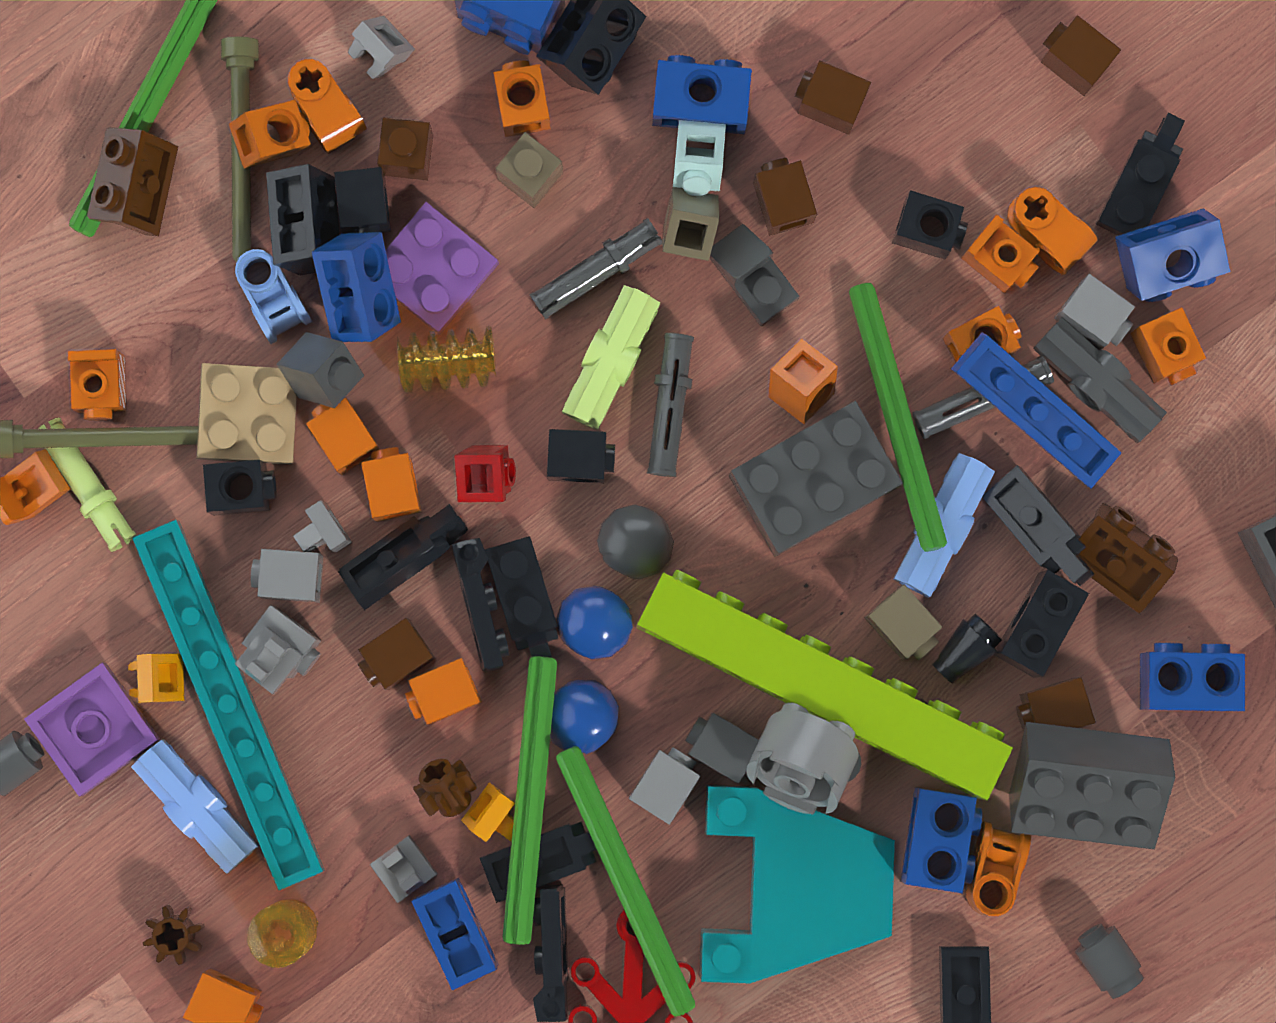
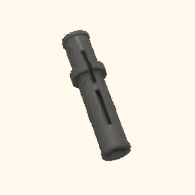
[529,218,662,320]
[647,333,694,477]
[912,355,1054,439]

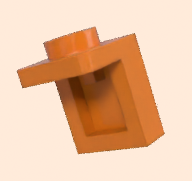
[0,449,70,525]

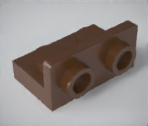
[87,128,179,237]
[1079,503,1178,614]

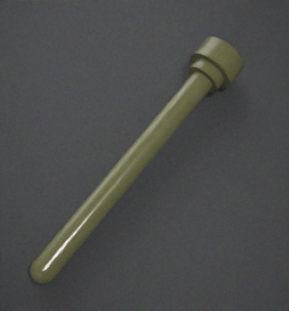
[221,37,259,262]
[0,420,198,458]

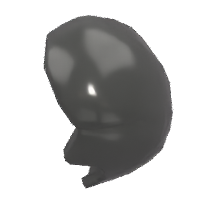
[597,505,674,579]

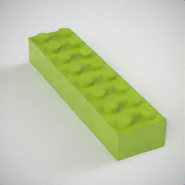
[636,569,1013,800]

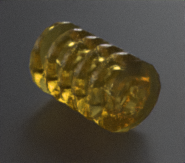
[397,326,496,393]
[247,899,318,968]

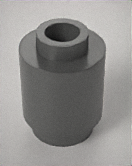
[0,731,44,796]
[1075,923,1144,999]

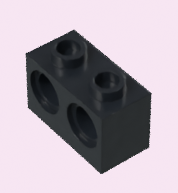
[536,0,647,95]
[266,164,339,276]

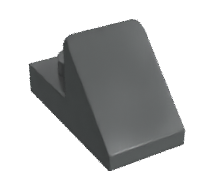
[710,224,800,326]

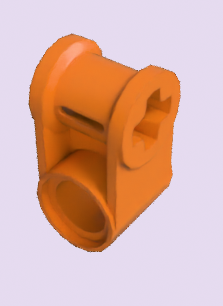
[288,59,367,154]
[1007,187,1097,275]
[966,821,1031,917]

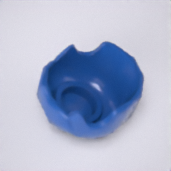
[556,586,633,659]
[550,680,619,754]

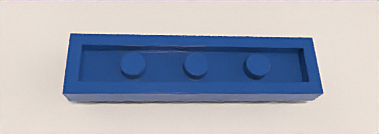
[951,332,1122,489]

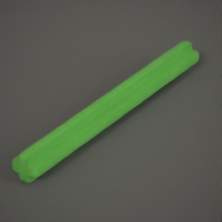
[69,0,217,237]
[849,283,947,552]
[502,656,557,945]
[556,746,695,1017]

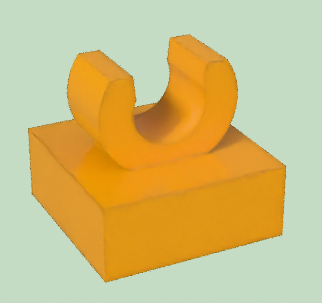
[128,654,185,703]
[461,782,515,842]

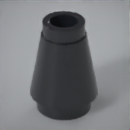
[932,613,1002,684]

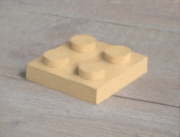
[196,363,296,465]

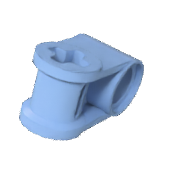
[235,249,312,344]

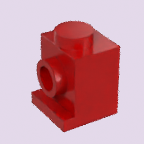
[454,445,516,502]

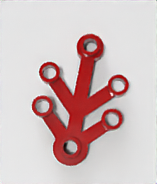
[568,909,696,1023]

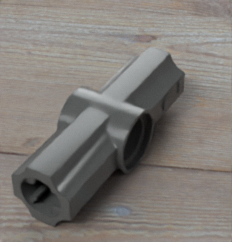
[1033,318,1167,443]

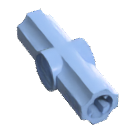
[893,453,995,598]
[131,739,259,874]

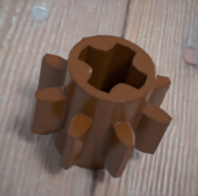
[413,759,477,817]
[143,905,205,965]

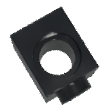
[334,167,391,234]
[892,190,968,260]
[547,429,615,484]
[203,460,277,516]

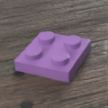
[386,202,499,335]
[24,662,160,797]

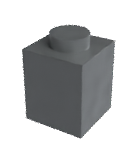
[276,332,364,408]
[685,713,759,784]

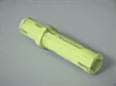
[38,418,137,552]

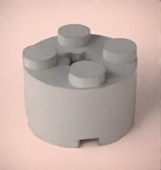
[746,703,859,814]

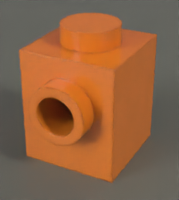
[1130,307,1206,386]

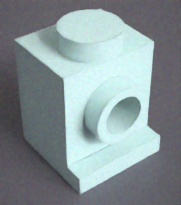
[673,120,726,196]

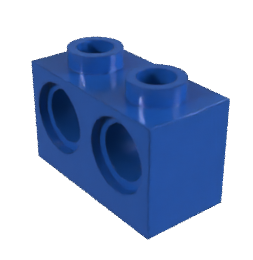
[312,232,401,342]
[1140,643,1245,711]
[900,787,982,894]
[411,877,499,990]

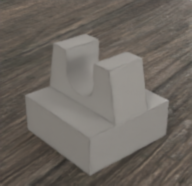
[348,16,415,79]
[293,500,352,553]
[235,626,305,694]
[370,835,438,903]

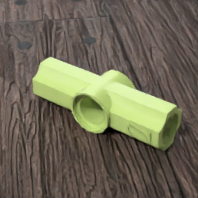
[562,285,660,430]

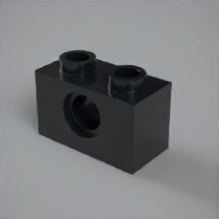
[994,570,1090,678]

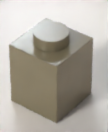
[495,132,563,208]
[662,187,720,261]
[864,584,943,660]

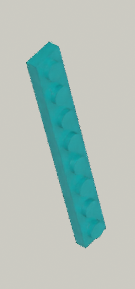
[132,519,325,890]

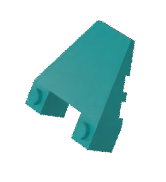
[699,785,895,984]

